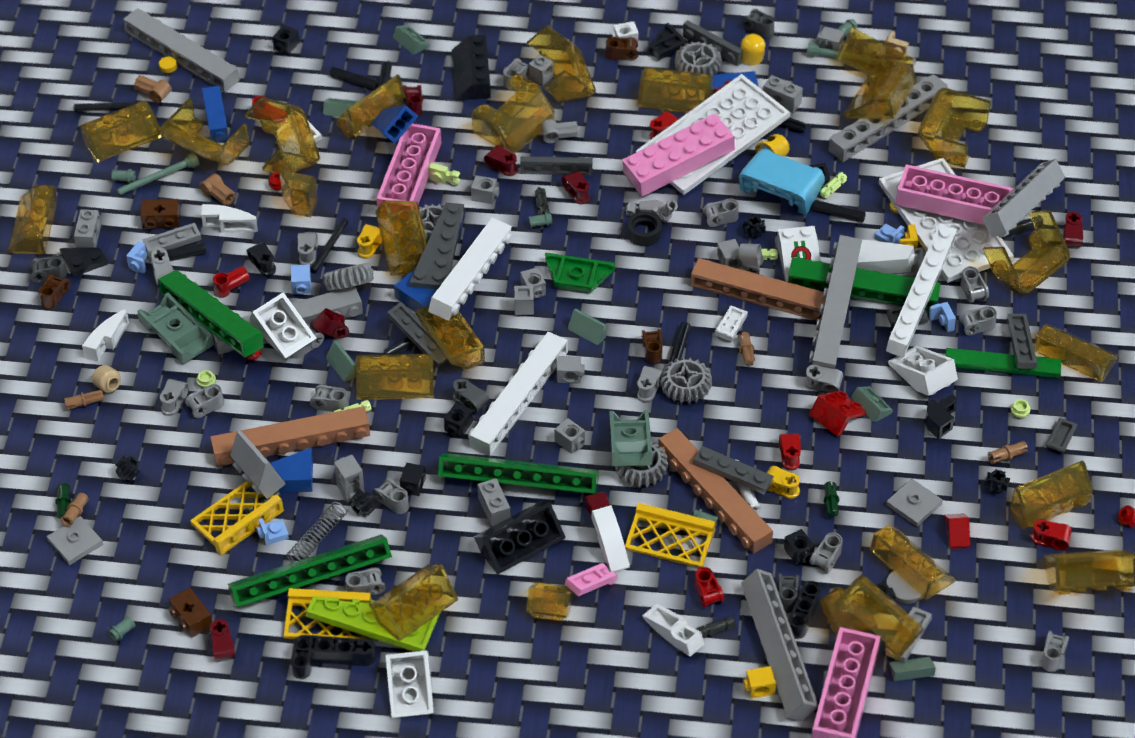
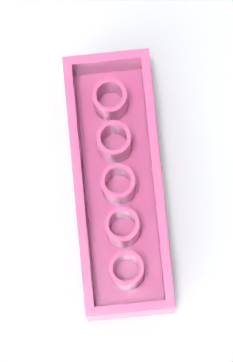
[622,113,735,197]
[376,124,441,219]
[896,164,1014,225]
[812,627,881,738]

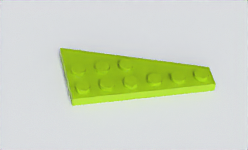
[306,596,443,652]

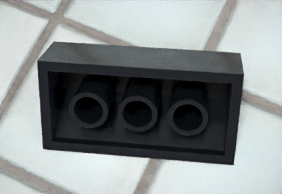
[452,35,491,101]
[474,501,566,574]

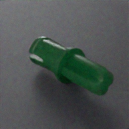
[824,481,839,518]
[55,483,71,519]

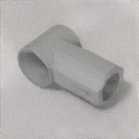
[541,119,578,143]

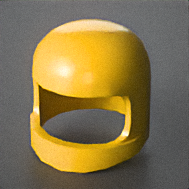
[740,34,765,65]
[755,134,790,157]

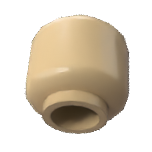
[92,365,121,393]

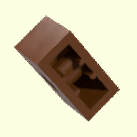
[140,199,180,228]
[168,587,212,638]

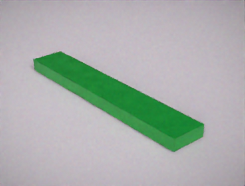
[946,348,1062,378]

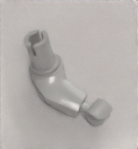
[626,200,678,222]

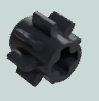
[743,216,766,238]
[115,456,140,480]
[984,469,1010,494]
[351,491,375,516]

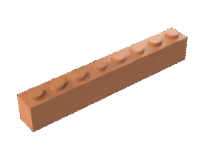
[691,258,826,321]
[210,406,370,466]
[658,428,773,554]

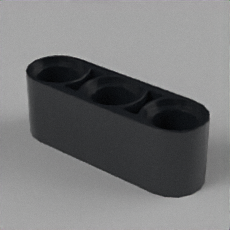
[789,581,821,639]

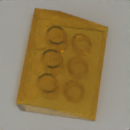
[843,62,916,119]

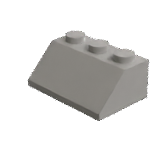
[230,430,285,499]

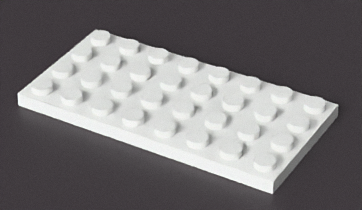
[636,74,790,195]
[879,158,1014,283]

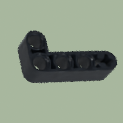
[291,635,376,679]

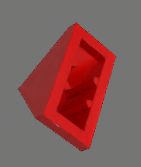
[944,513,970,549]

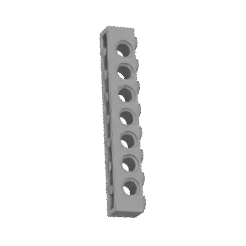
[828,74,948,162]

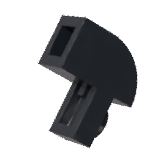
[925,394,958,439]

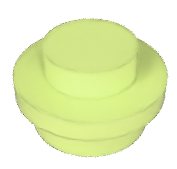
[197,370,216,388]
[1011,399,1030,418]

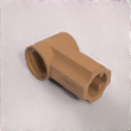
[134,75,172,103]
[200,173,236,205]

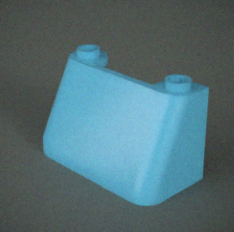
[739,149,825,215]

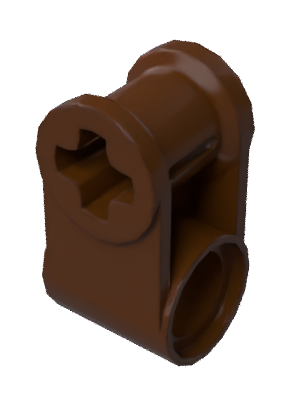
[605,37,639,61]
[39,274,70,309]
[641,329,663,365]

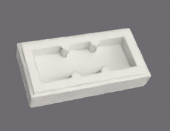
[715,306,748,342]

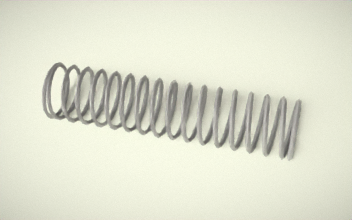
[287,501,347,563]

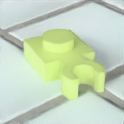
[429,163,460,185]

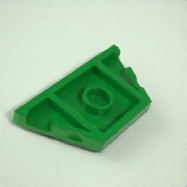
[545,253,616,293]

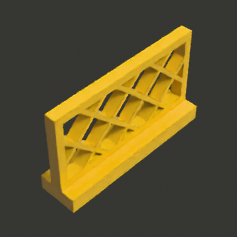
[190,481,284,556]
[625,502,716,568]
[284,588,372,639]

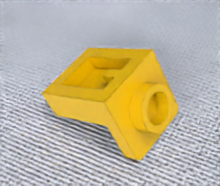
[899,224,918,249]

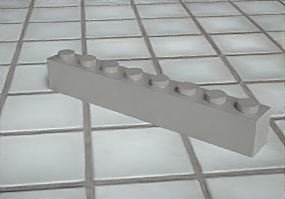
[123,8,239,92]
[982,159,1065,238]
[809,235,862,371]
[211,286,363,355]
[741,569,819,721]

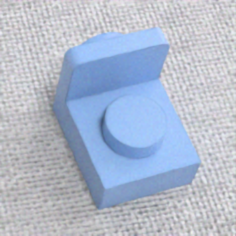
[874,224,905,244]
[126,241,147,274]
[929,302,956,332]
[257,518,289,545]

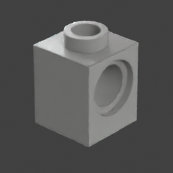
[816,26,844,51]
[529,54,553,86]
[471,176,500,204]
[717,239,742,268]
[520,267,546,298]
[514,285,534,315]
[557,356,585,384]
[554,418,585,454]

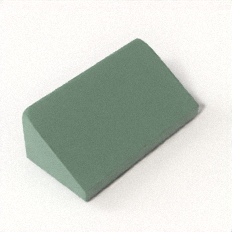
[393,26,430,54]
[323,98,362,118]
[568,309,606,345]
[326,340,357,382]
[851,386,893,422]
[889,657,936,682]

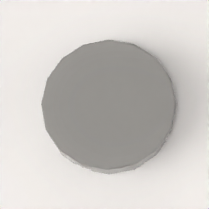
[886,568,927,604]

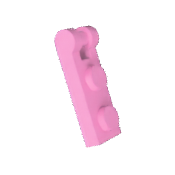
[565,563,618,596]

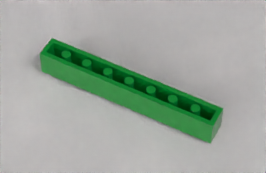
[788,257,941,311]
[158,270,264,357]
[438,453,599,494]
[228,534,392,607]

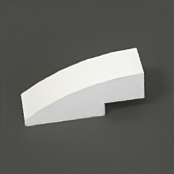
[201,204,258,233]
[82,309,129,362]
[591,505,630,573]
[643,604,705,656]

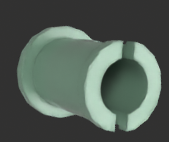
[837,19,858,36]
[112,169,136,183]
[529,212,553,228]
[693,509,719,527]
[108,616,136,641]

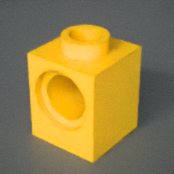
[743,666,776,699]

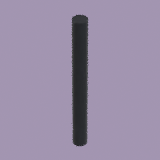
[74,102,145,111]
[310,218,349,274]

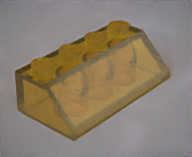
[836,28,917,90]
[637,67,714,113]
[335,74,405,139]
[80,100,163,162]
[8,185,57,254]
[375,200,427,276]
[415,305,485,369]
[1034,324,1119,382]
[356,354,434,400]
[1010,460,1093,529]
[870,525,956,600]
[369,564,459,641]

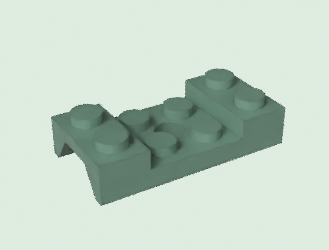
[137,292,214,364]
[609,410,652,467]

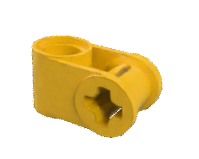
[357,224,385,259]
[767,466,800,499]

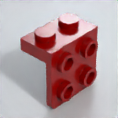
[809,391,866,436]

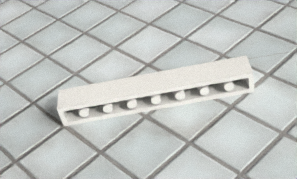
[428,218,512,321]
[886,224,957,358]
[468,332,568,456]

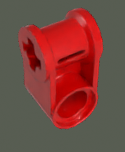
[649,111,679,140]
[779,434,801,470]
[1031,519,1072,550]
[694,567,724,608]

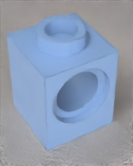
[291,264,311,295]

